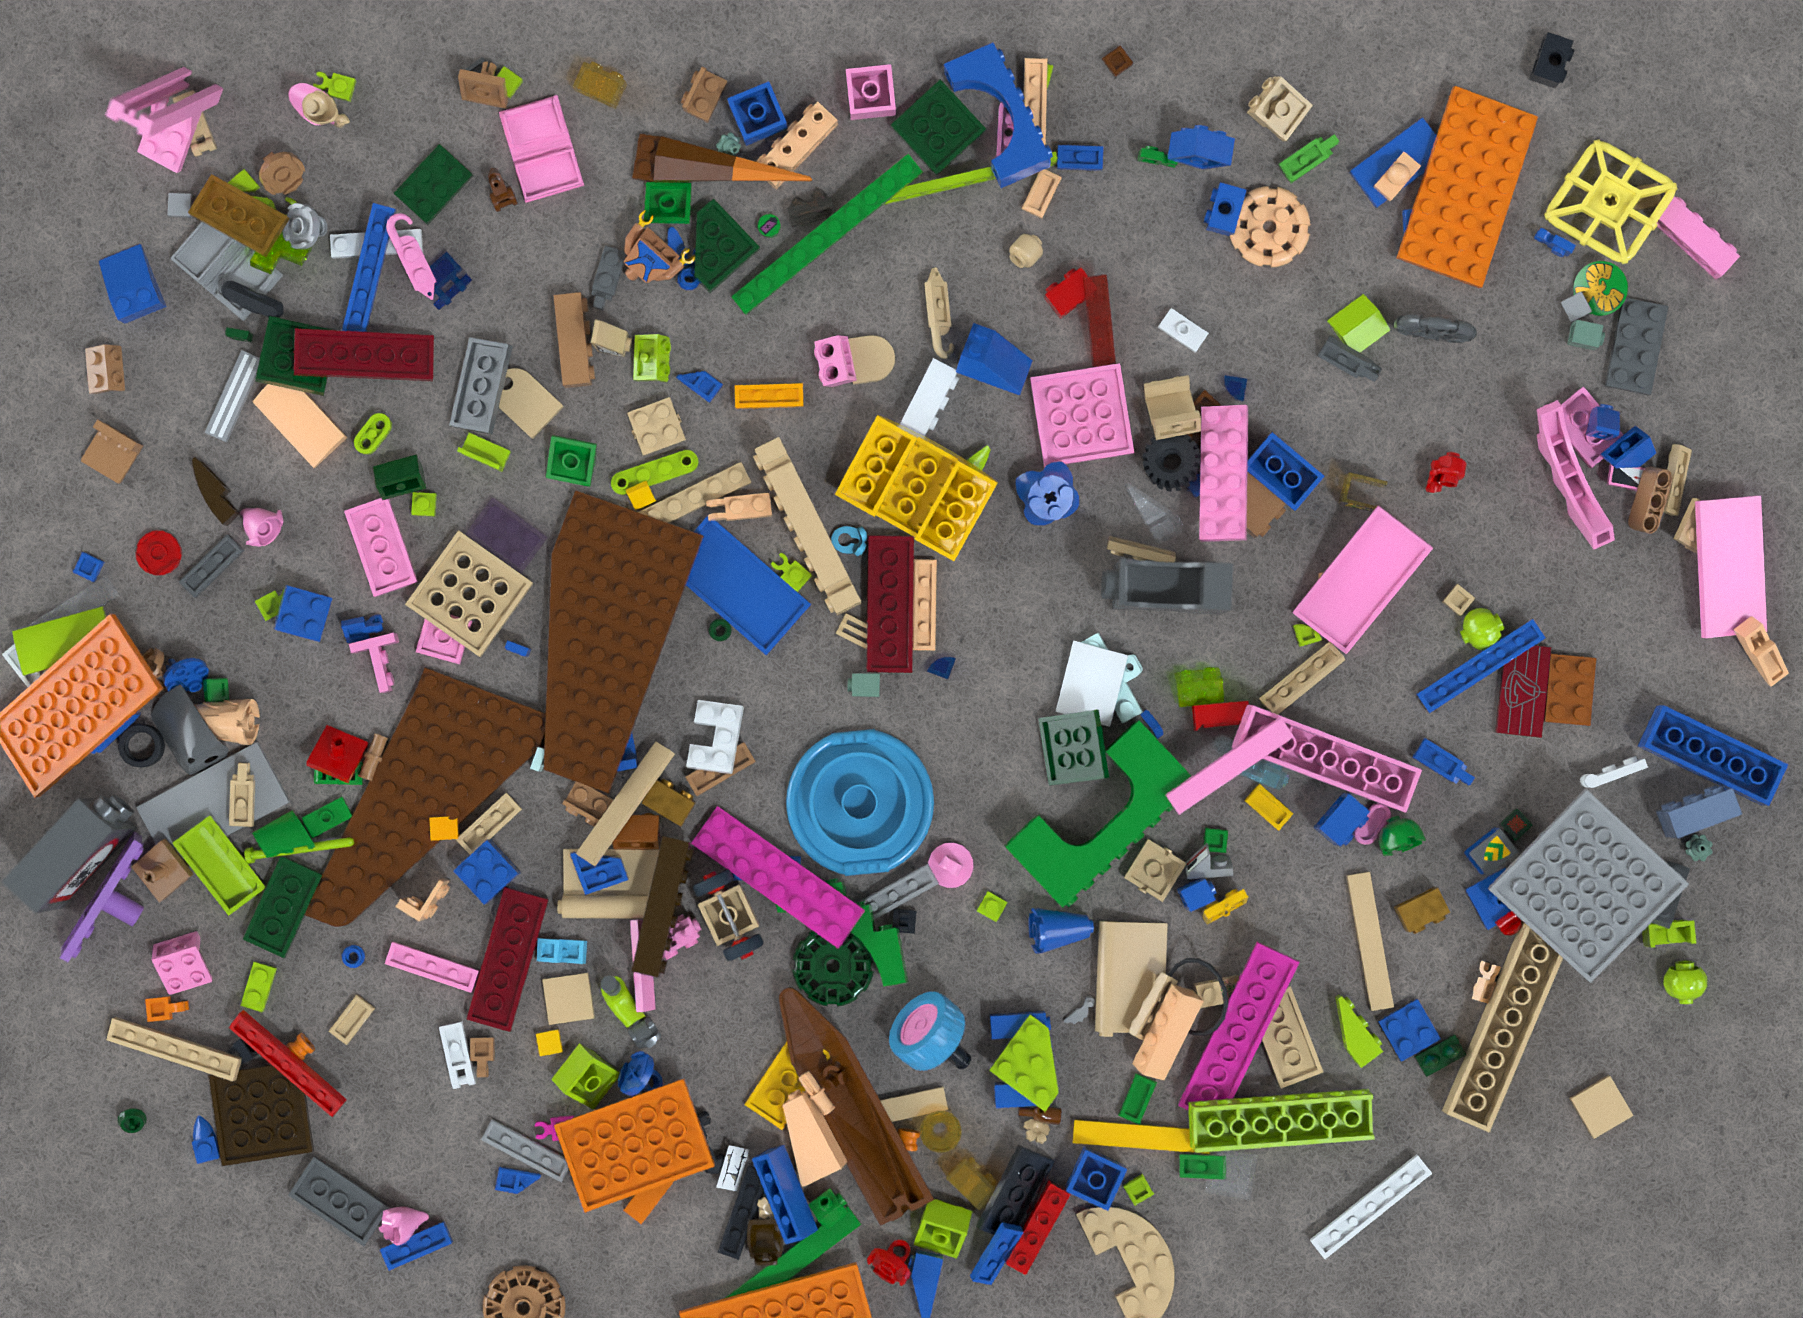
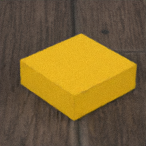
[626,481,656,510]
[536,1029,563,1056]

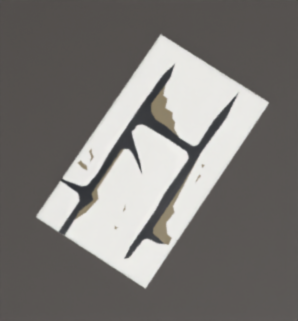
[717,1145,749,1191]

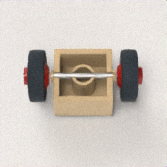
[693,869,764,961]

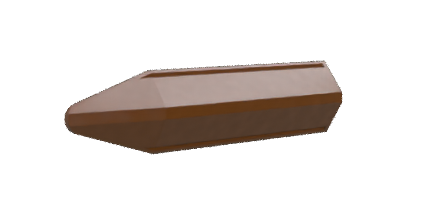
[779,987,934,1226]

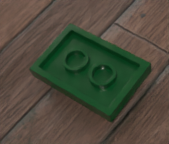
[393,144,474,225]

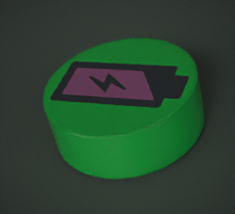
[758,214,781,238]

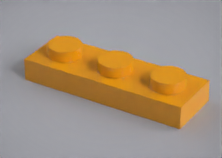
[735,383,804,409]

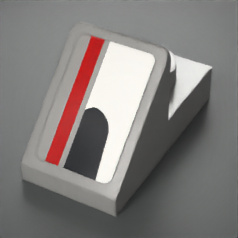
[1185,843,1233,879]

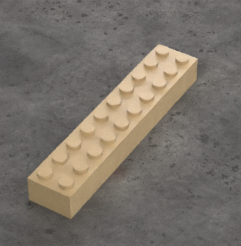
[1442,920,1563,1133]

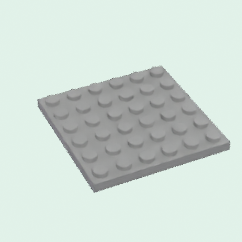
[1488,789,1689,983]

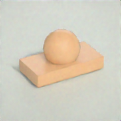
[1373,152,1421,201]

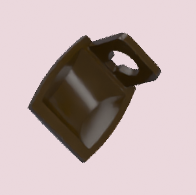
[747,1219,783,1266]

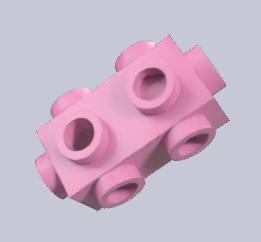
[665,914,702,960]

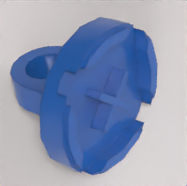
[618,1051,663,1096]

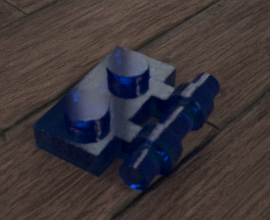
[427,252,472,310]

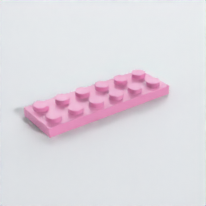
[1199,405,1248,542]

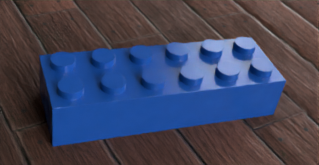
[1637,705,1788,806]

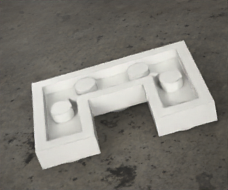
[686,700,744,774]

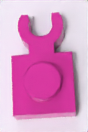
[535,1115,575,1141]

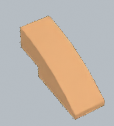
[1734,616,1789,687]

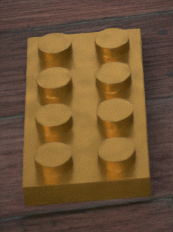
[188,174,289,257]

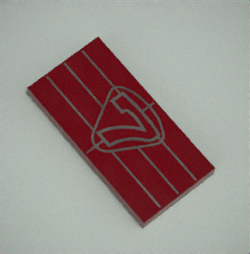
[1495,646,1551,738]

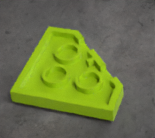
[989,1014,1059,1111]

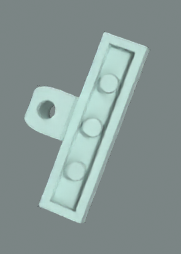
[1080,632,1143,723]

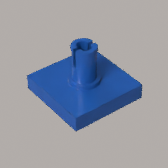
[1464,868,1511,930]

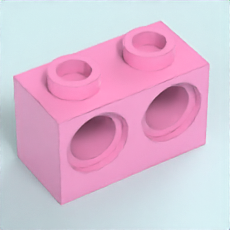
[814,335,857,387]

